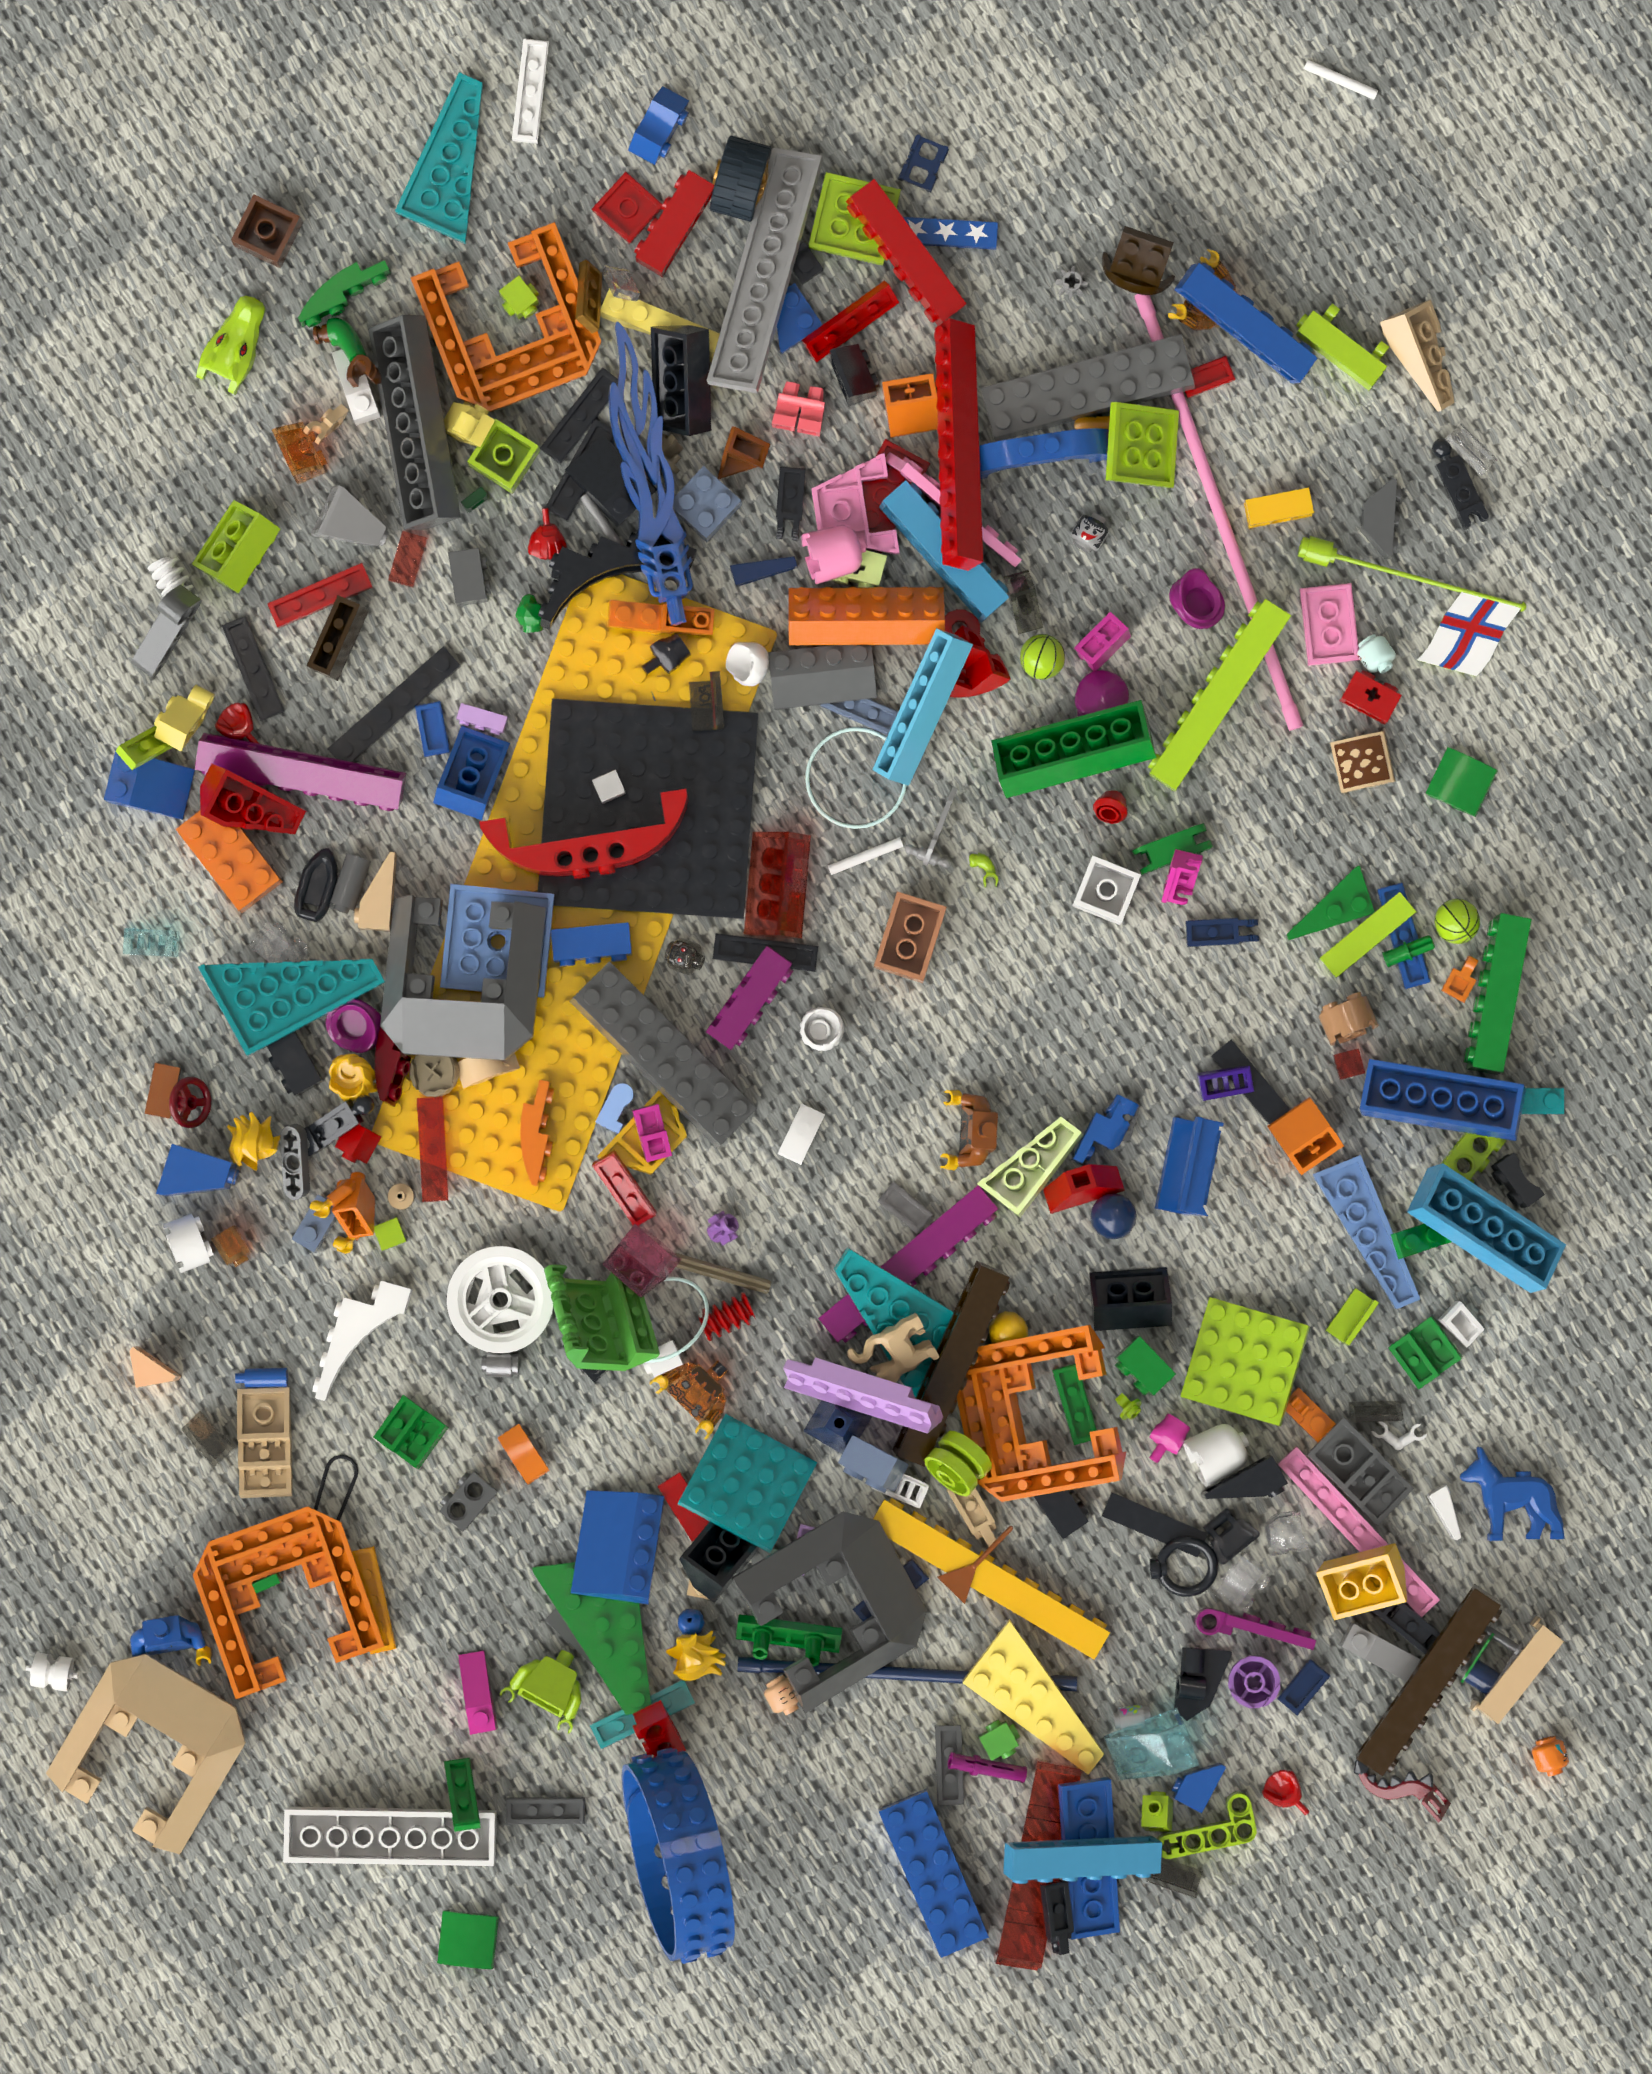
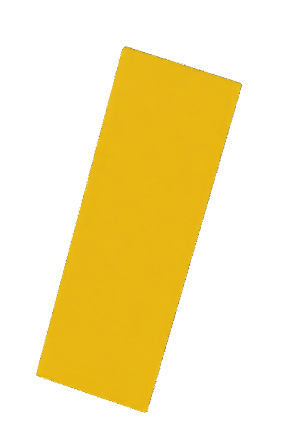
[372,574,777,1212]

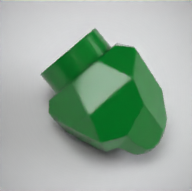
[515,594,544,633]

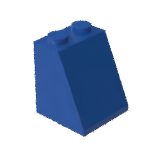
[156,1144,240,1197]

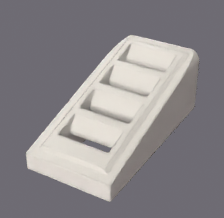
[871,1474,930,1509]
[1427,1485,1461,1540]

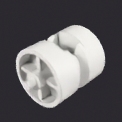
[26,1652,78,1692]

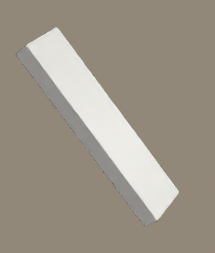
[512,39,549,144]

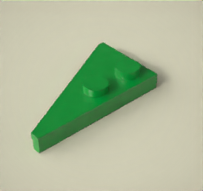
[1286,866,1375,941]

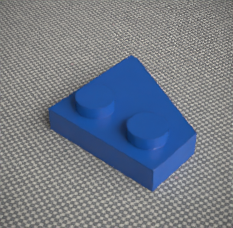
[777,283,823,354]

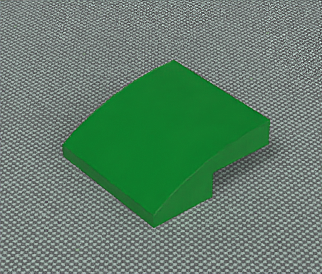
[1426,747,1498,817]
[1388,1315,1463,1390]
[373,1395,449,1470]
[437,1910,499,1969]

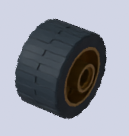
[709,135,772,222]

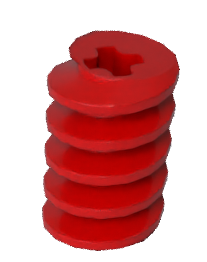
[698,1292,756,1341]

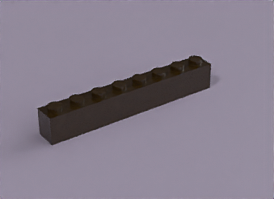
[892,1260,1010,1467]
[1356,1584,1502,1777]

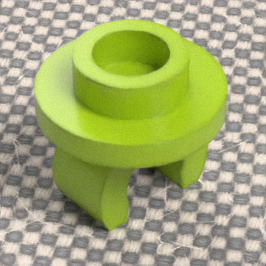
[1115,1393,1142,1420]

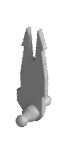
[905,787,957,869]

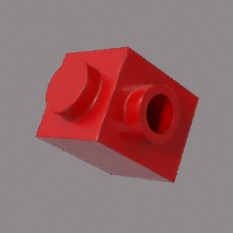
[334,1125,381,1164]

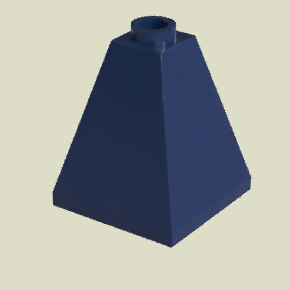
[804,1400,872,1454]

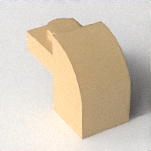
[458,1053,520,1088]

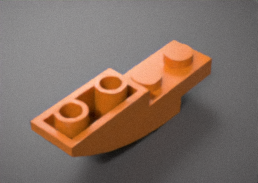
[607,600,714,635]
[520,1080,554,1187]

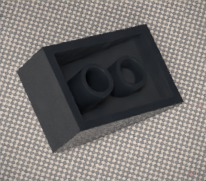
[565,435,657,527]
[1200,1455,1288,1499]

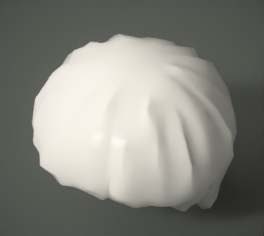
[726,642,769,686]
[800,1006,844,1051]

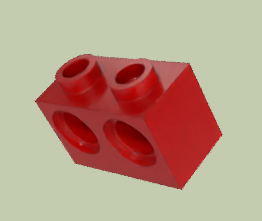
[633,1700,686,1757]

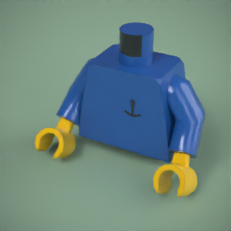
[130,1615,212,1666]

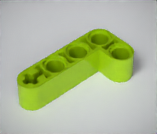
[1156,1792,1257,1859]

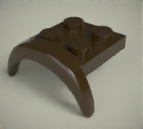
[1102,226,1175,295]

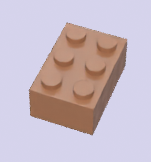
[873,891,947,983]

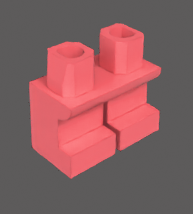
[772,381,825,437]

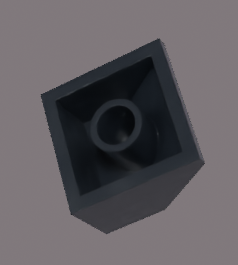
[829,344,880,407]

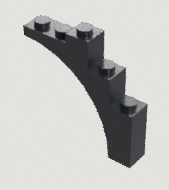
[538,528,697,630]

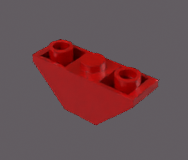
[1043,1164,1125,1214]

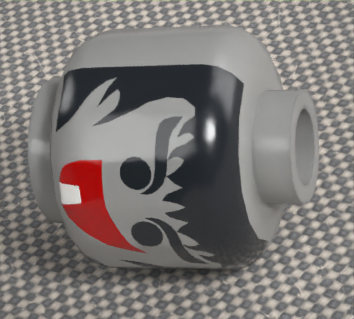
[1071,513,1109,553]

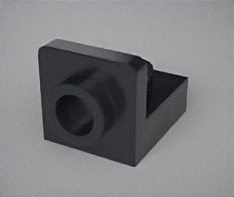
[793,241,824,285]

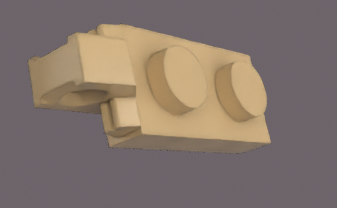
[946,1488,997,1547]

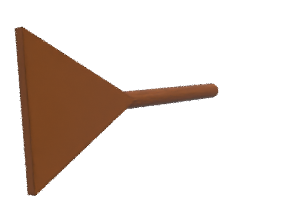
[937,1526,1013,1604]

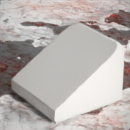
[592,770,626,804]

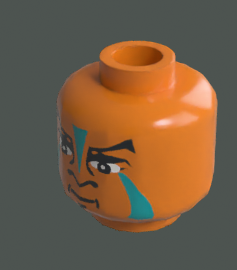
[1531,1736,1569,1776]

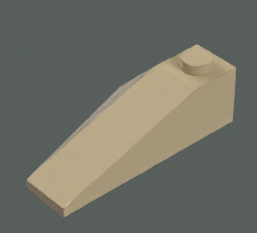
[1380,300,1455,411]

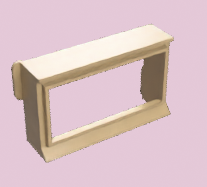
[1469,1616,1564,1724]

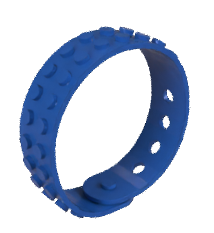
[622,1748,735,1964]

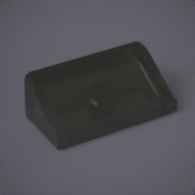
[1348,1401,1404,1422]

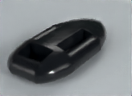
[294,848,338,922]

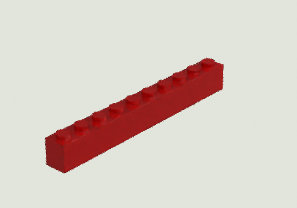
[934,318,983,571]

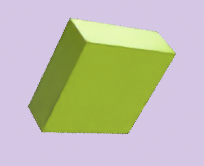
[374,1217,407,1251]

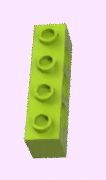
[1441,1133,1506,1183]

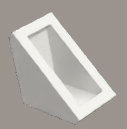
[1438,1301,1484,1348]

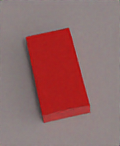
[1185,356,1235,399]

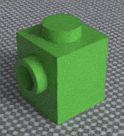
[978,1719,1020,1761]

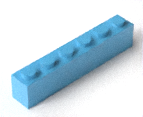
[1003,1836,1162,1884]

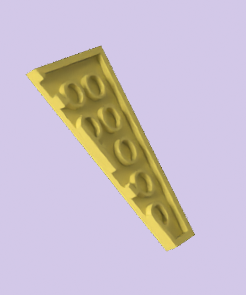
[963,1619,1104,1775]

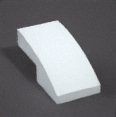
[778,1104,825,1165]

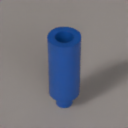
[235,1368,288,1387]

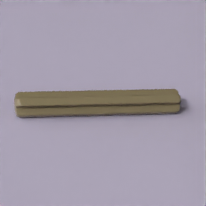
[671,1253,771,1294]

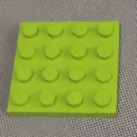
[1180,1297,1310,1427]

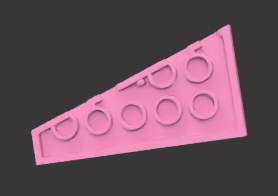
[885,452,1022,567]

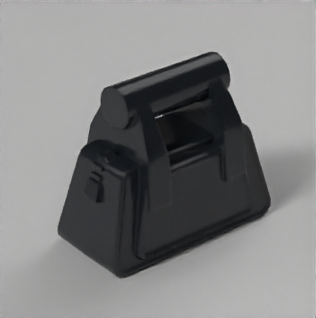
[1203,1508,1260,1565]

